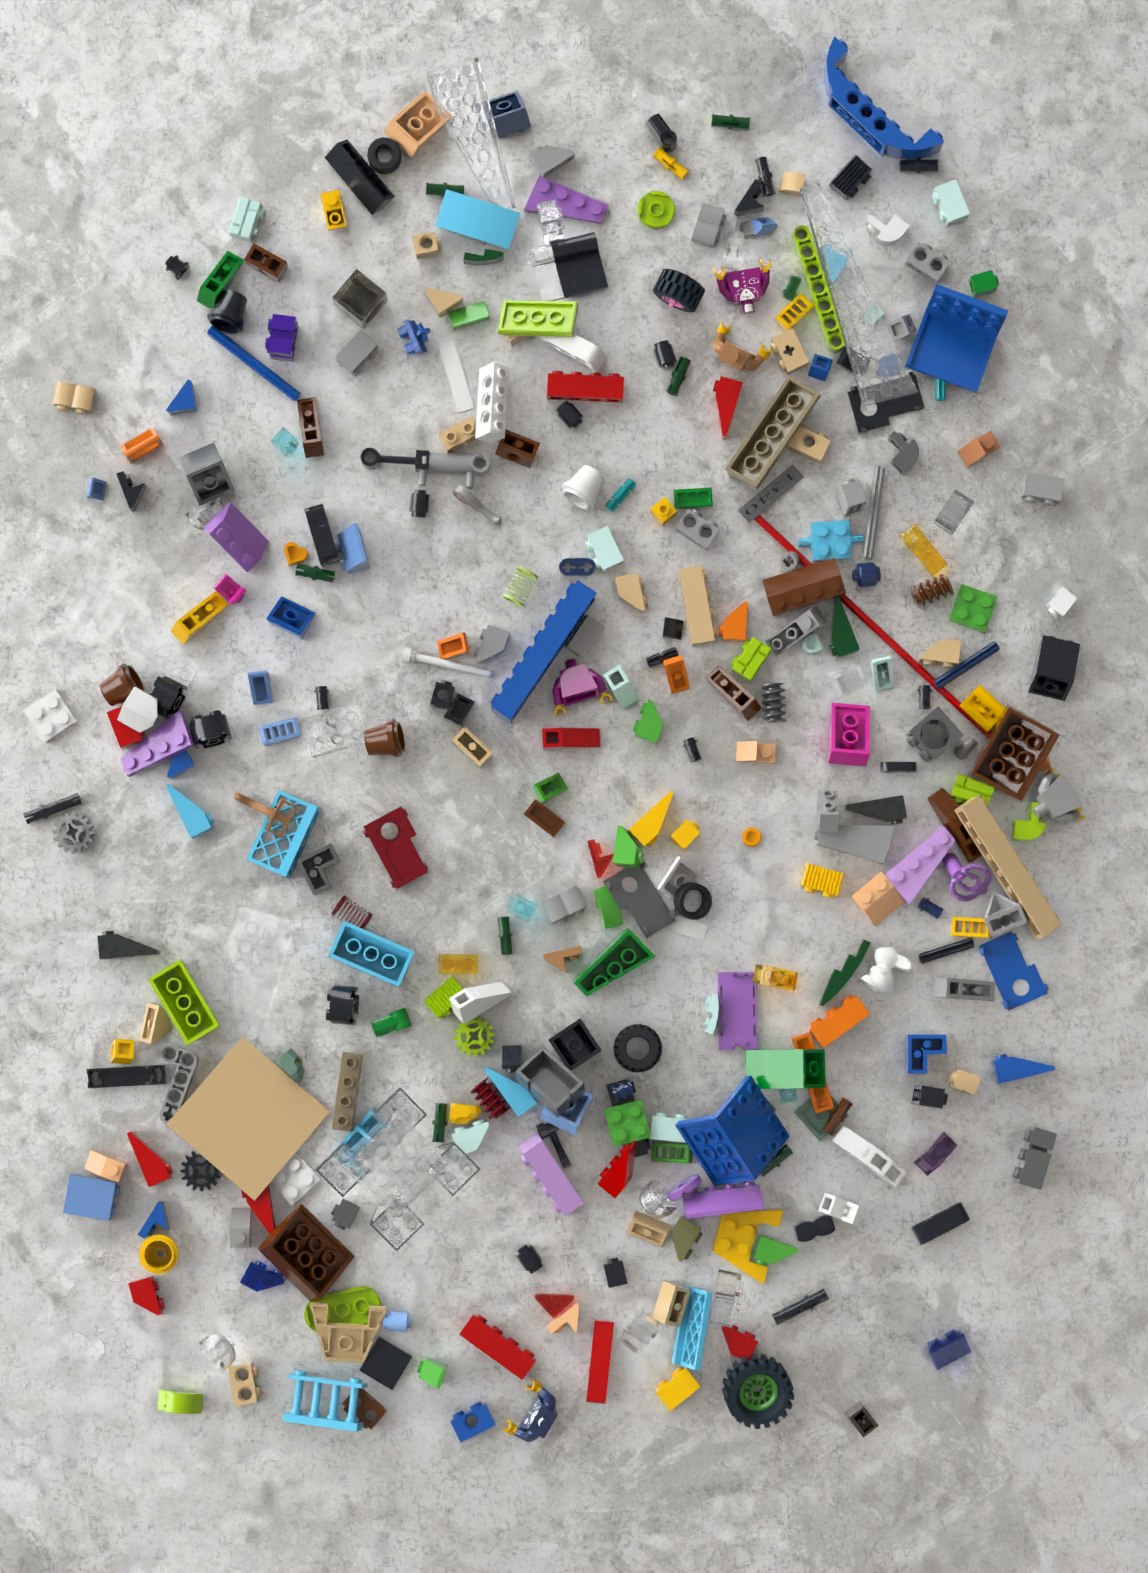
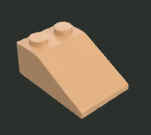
[384,90,453,158]

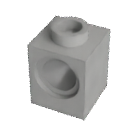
[886,314,917,341]

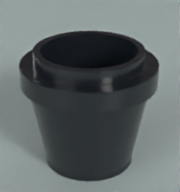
[207,290,247,334]

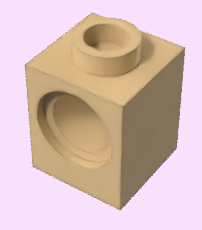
[412,232,441,259]

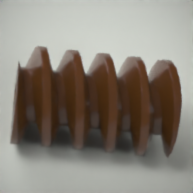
[911,574,954,608]

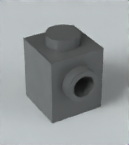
[331,1198,361,1230]

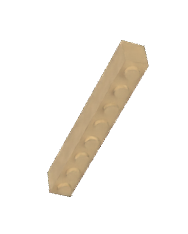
[954,796,1061,939]

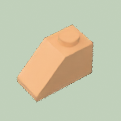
[85,1150,128,1182]

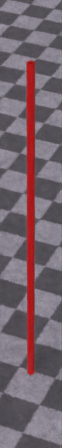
[754,514,992,738]

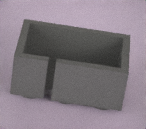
[515,1046,585,1118]
[1012,1126,1057,1190]

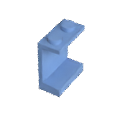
[63,1174,120,1221]

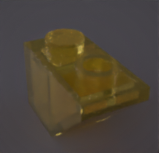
[752,964,798,991]

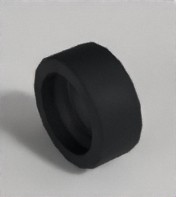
[673,882,712,920]

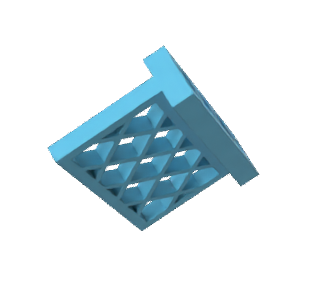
[247,790,322,879]
[671,1286,713,1371]

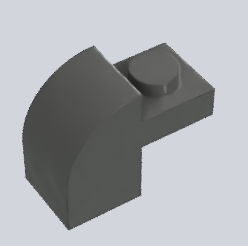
[888,431,919,476]

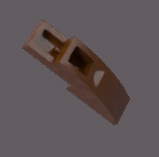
[927,788,982,863]

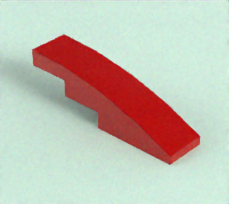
[586,1320,614,1404]

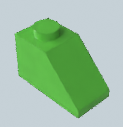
[612,825,644,869]
[753,1235,798,1266]

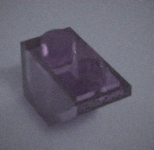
[914,1132,957,1176]

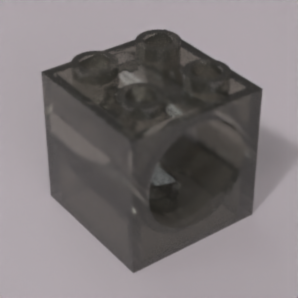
[332,269,388,330]

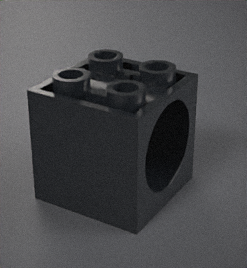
[548,1018,602,1071]

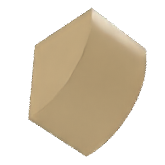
[779,172,806,197]

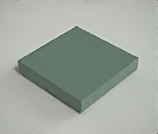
[794,1096,849,1141]

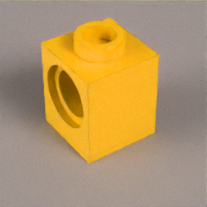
[650,497,677,526]
[110,1039,135,1064]

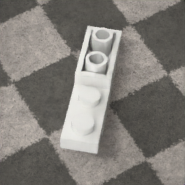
[832,1125,906,1188]

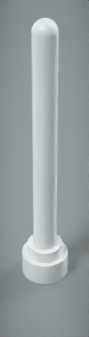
[401,647,493,677]

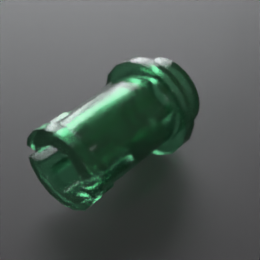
[782,275,802,301]

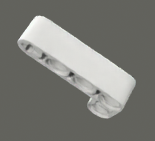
[533,334,607,373]

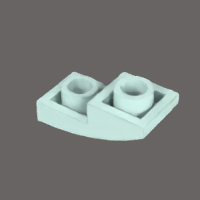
[703,993,719,1035]

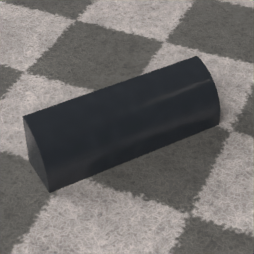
[325,139,395,215]

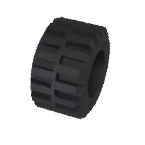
[613,1024,662,1073]

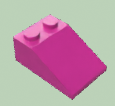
[828,703,870,766]

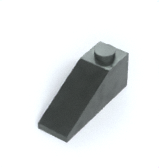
[845,795,907,825]
[97,931,159,959]

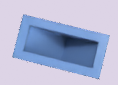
[248,670,272,705]

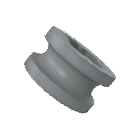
[781,551,799,570]

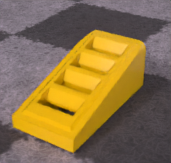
[774,293,814,331]
[951,917,992,939]

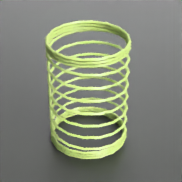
[503,566,538,607]

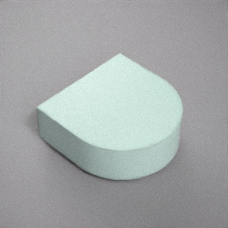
[802,632,824,654]

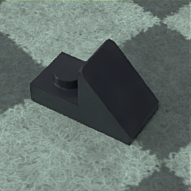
[734,178,764,216]
[116,471,146,512]

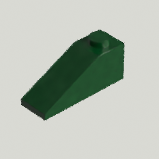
[829,596,860,660]

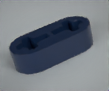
[559,558,595,577]

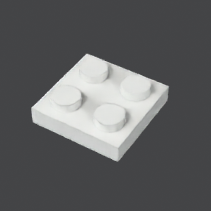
[24,689,78,743]
[271,1152,321,1206]

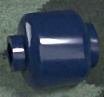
[852,562,881,588]

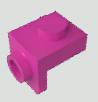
[213,574,246,605]

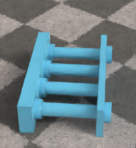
[283,1370,368,1432]

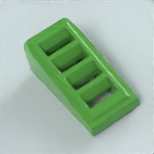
[651,1142,693,1164]

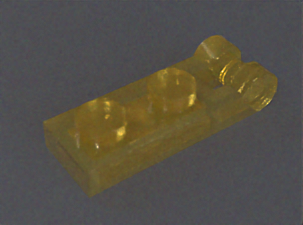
[899,523,948,577]

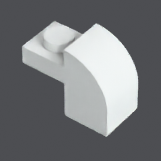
[865,214,910,246]
[818,1193,864,1226]

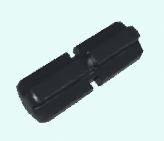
[646,647,679,667]

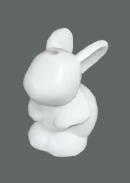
[860,947,913,994]

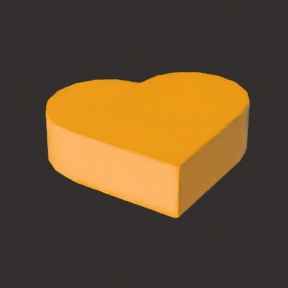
[284,542,308,566]

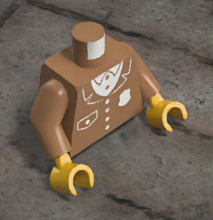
[712,321,772,372]

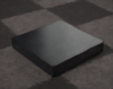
[359,1336,412,1390]

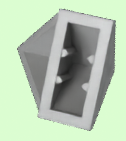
[984,891,1027,937]

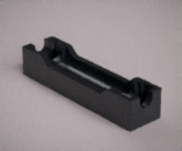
[87,1065,167,1088]

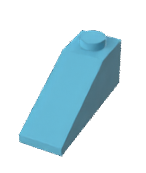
[166,785,214,839]
[484,1067,537,1117]

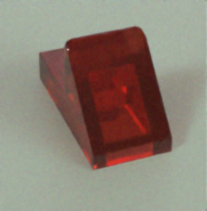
[587,839,613,879]

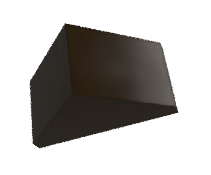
[845,1401,878,1437]

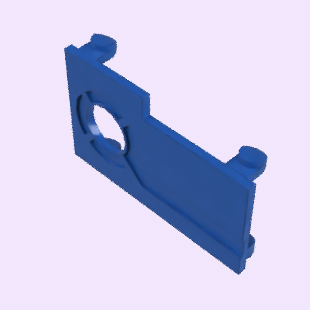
[979,931,1049,1011]

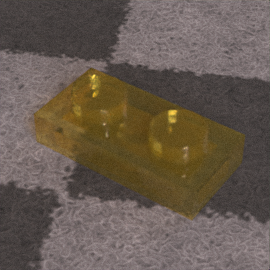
[439,954,478,974]

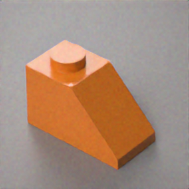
[719,602,748,642]

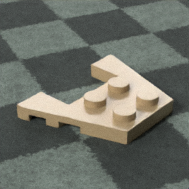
[310,1301,387,1363]

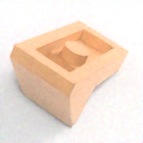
[736,741,776,763]
[547,1302,579,1334]

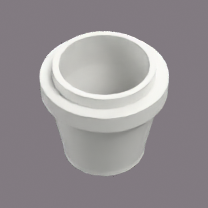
[561,465,605,510]

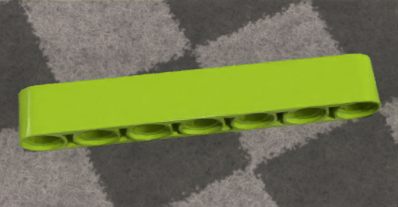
[792,225,845,353]

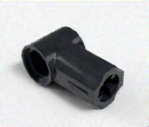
[646,113,677,152]

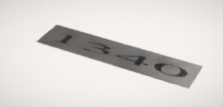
[738,464,804,523]

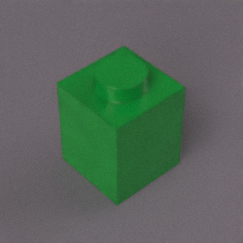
[968,270,999,298]

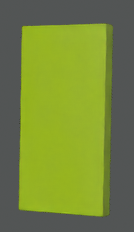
[498,300,579,337]

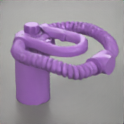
[942,853,992,902]

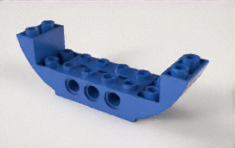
[824,37,944,160]

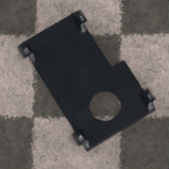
[847,371,925,433]

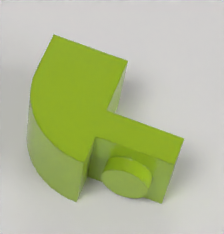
[1012,802,1046,841]
[158,1390,203,1414]

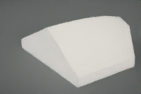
[117,687,158,732]

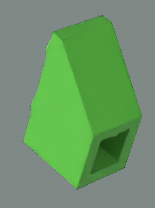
[633,699,663,745]

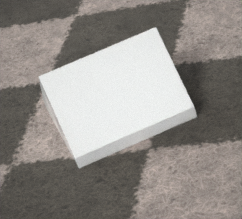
[656,856,702,901]

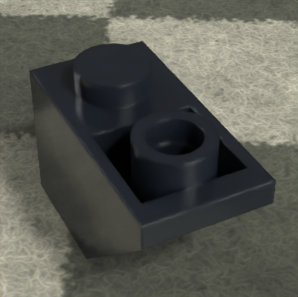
[502,1045,522,1073]

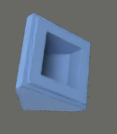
[752,217,778,236]
[87,477,107,500]

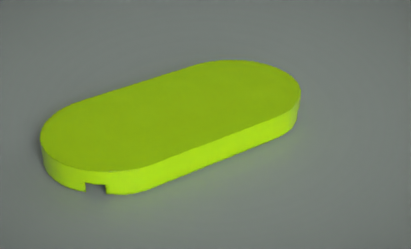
[304,1286,381,1333]

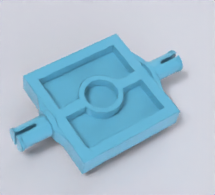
[798,520,864,561]

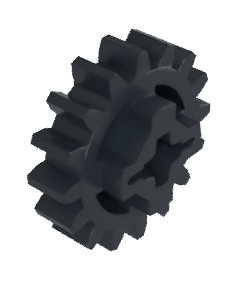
[180,1151,222,1192]

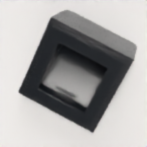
[662,617,684,640]

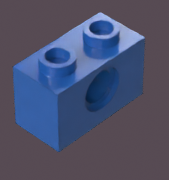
[450,1402,496,1443]

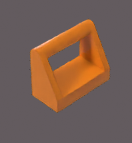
[121,427,164,463]

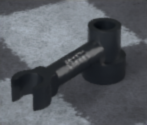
[536,1123,572,1169]

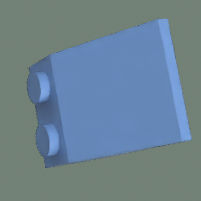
[335,523,370,574]

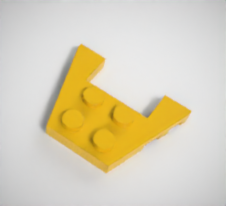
[712,1209,783,1284]

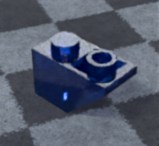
[240,1260,286,1292]

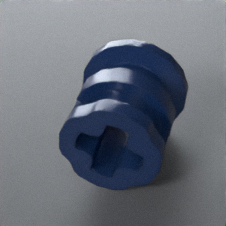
[611,1079,635,1103]

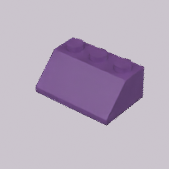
[203,502,269,572]

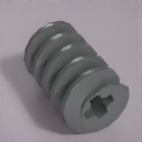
[761,683,787,723]

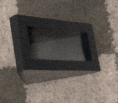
[444,693,475,728]

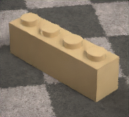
[678,565,718,646]

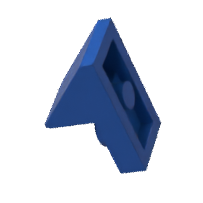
[138,1201,170,1239]

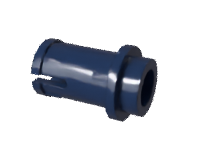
[918,897,943,919]

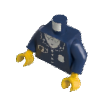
[502,1379,558,1442]

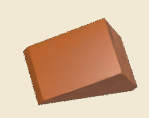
[437,632,470,659]

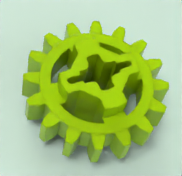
[453,1016,495,1057]

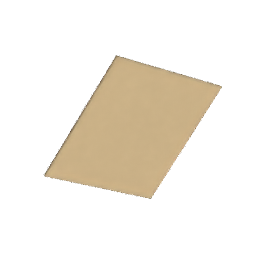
[166,1036,330,1201]

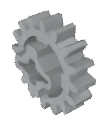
[52,812,95,854]

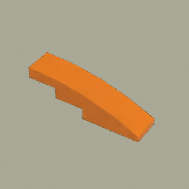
[791,1032,834,1113]

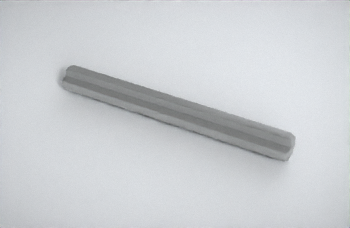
[863,466,885,560]

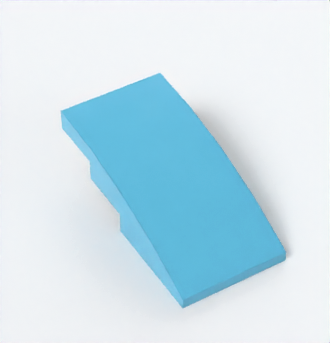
[435,189,520,249]

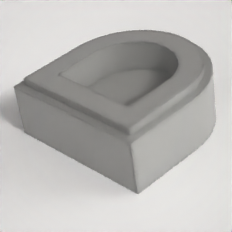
[735,216,755,238]

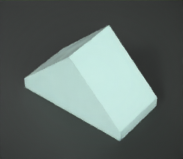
[869,656,895,692]

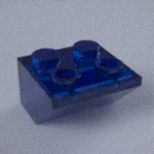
[925,1329,972,1370]

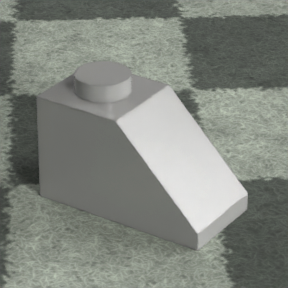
[531,145,575,178]
[230,1208,252,1248]

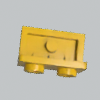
[960,685,1005,732]

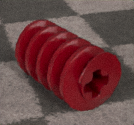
[470,1077,511,1119]

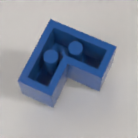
[905,1035,947,1074]

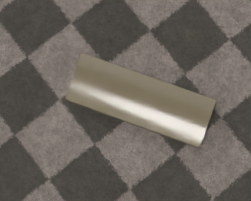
[725,376,821,490]

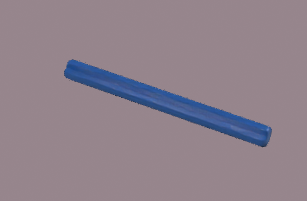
[207,326,301,401]

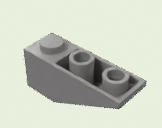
[766,606,827,657]

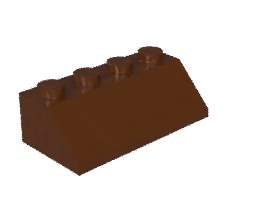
[762,557,846,616]

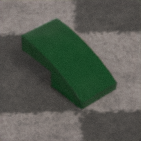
[463,249,504,265]

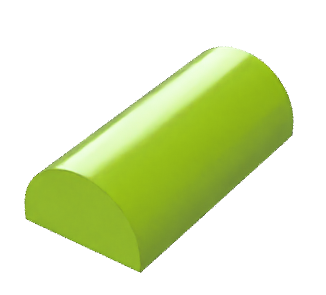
[148,959,221,1045]

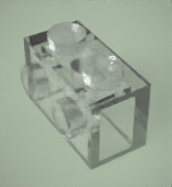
[537,200,565,244]

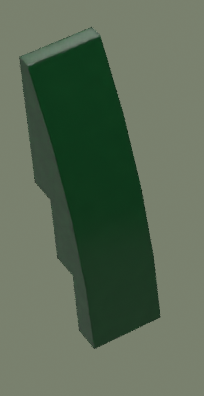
[819,940,871,1006]

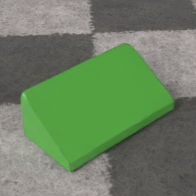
[448,301,490,330]

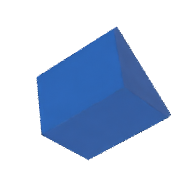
[266,596,315,640]

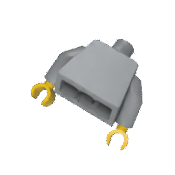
[1033,767,1085,822]

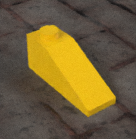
[171,591,229,645]
[628,791,674,848]

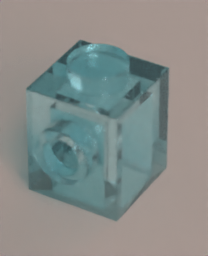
[270,427,299,457]
[506,894,537,922]

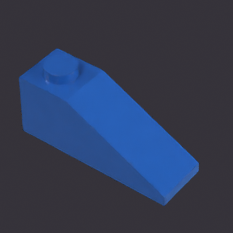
[991,1054,1055,1084]

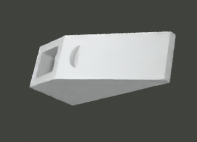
[449,982,512,1024]

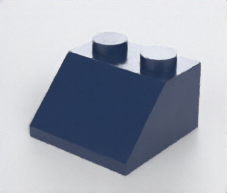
[482,91,531,139]

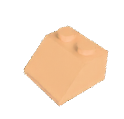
[850,872,904,926]

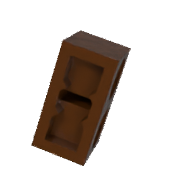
[342,1388,387,1430]

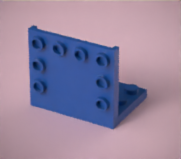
[905,284,1009,393]
[675,1076,790,1186]

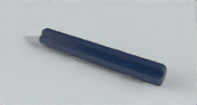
[934,641,1000,689]

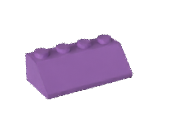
[682,1181,764,1219]

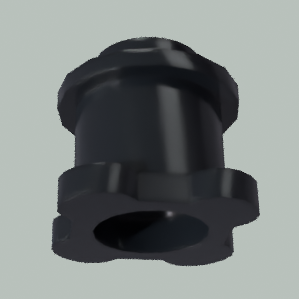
[165,255,190,280]

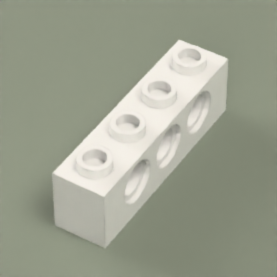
[475,362,509,444]

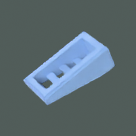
[259,717,302,746]

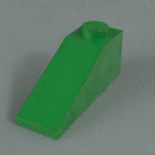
[197,251,244,309]

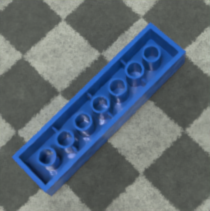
[490,580,597,723]

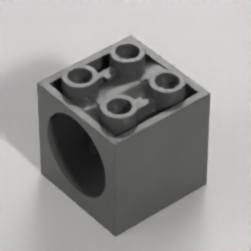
[179,443,235,506]
[906,706,963,763]

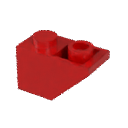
[128,1276,165,1316]
[721,1322,758,1360]

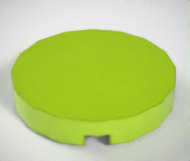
[638,191,675,229]

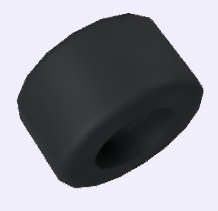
[367,137,402,174]

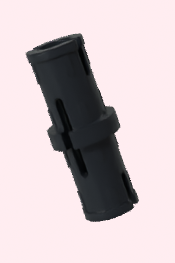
[755,157,776,197]
[899,158,938,173]

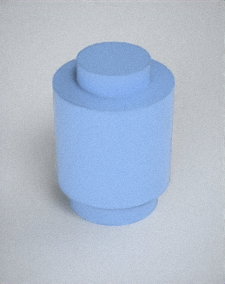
[383,1311,411,1332]

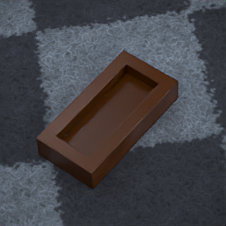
[524,799,566,838]

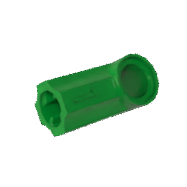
[371,1008,412,1037]

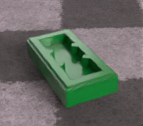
[673,487,713,509]

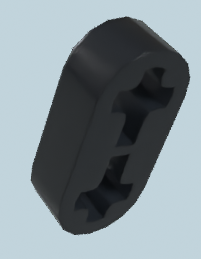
[880,762,917,773]

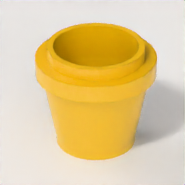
[139,1235,179,1274]

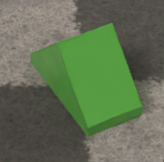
[533,773,568,804]

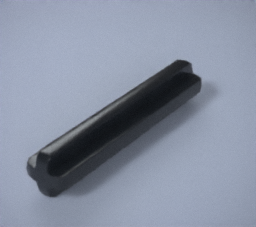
[918,938,974,964]

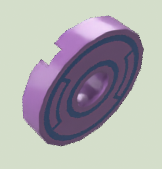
[666,1174,702,1201]

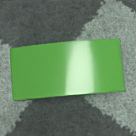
[594,886,623,929]

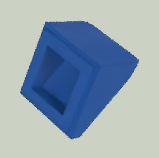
[808,354,833,381]

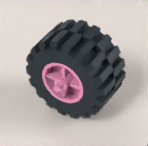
[653,269,705,312]

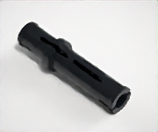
[23,792,82,824]
[772,1288,829,1326]

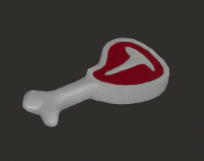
[453,485,501,526]

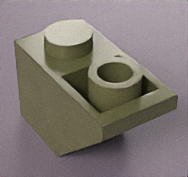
[671,1216,703,1262]

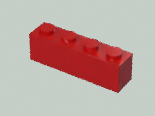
[547,371,624,403]
[459,1314,536,1380]

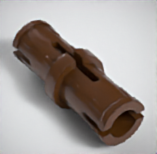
[822,1097,853,1136]

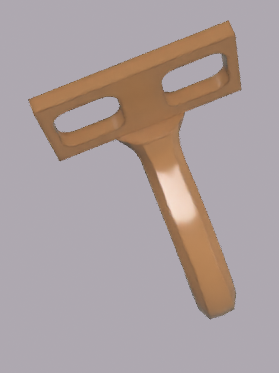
[234,793,298,838]

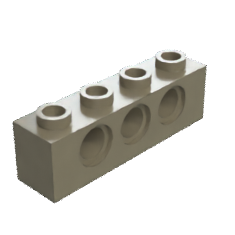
[332,1052,363,1132]

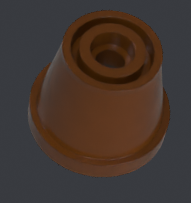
[99,663,144,706]
[364,719,405,757]

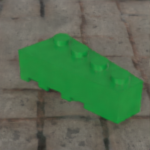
[572,928,656,996]

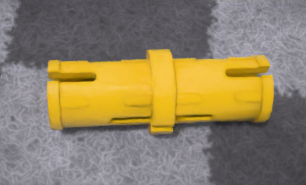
[652,147,689,180]

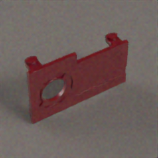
[363,806,428,889]

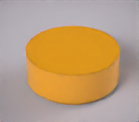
[742,827,761,847]

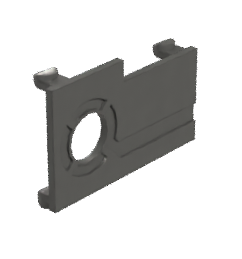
[603,860,678,939]

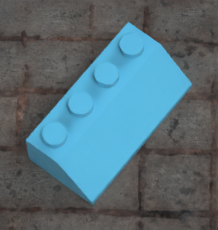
[328,921,415,988]

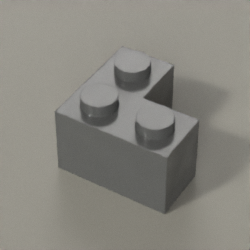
[296,843,341,896]

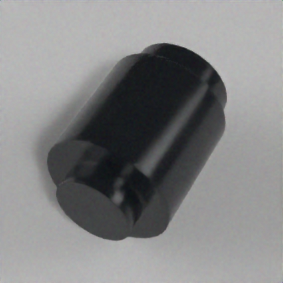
[653,340,677,370]
[556,401,584,429]
[409,490,430,518]
[516,1244,543,1274]

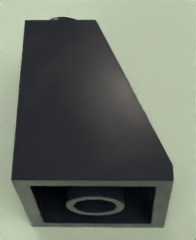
[1028,635,1080,701]

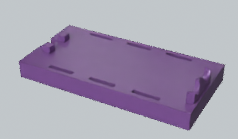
[718,972,758,1050]

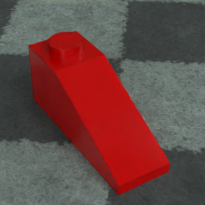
[713,376,743,440]
[127,1132,173,1187]
[241,1184,276,1234]

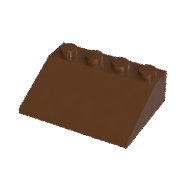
[970,704,1060,802]
[258,1204,355,1302]

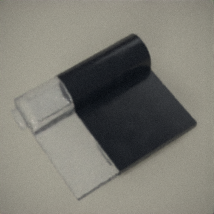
[525,232,608,301]

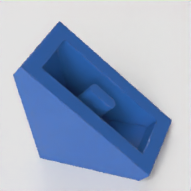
[166,379,197,415]
[167,750,196,779]

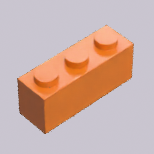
[809,995,870,1048]

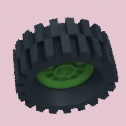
[722,1354,794,1429]

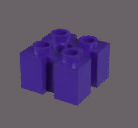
[265,314,298,362]

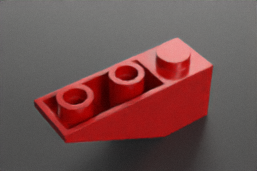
[542,728,600,750]
[597,1140,637,1199]

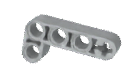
[160,1045,199,1124]

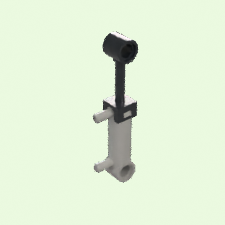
[360,447,490,489]

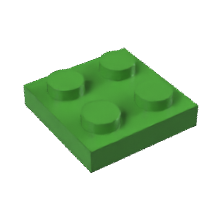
[949,584,998,633]
[604,1100,651,1147]

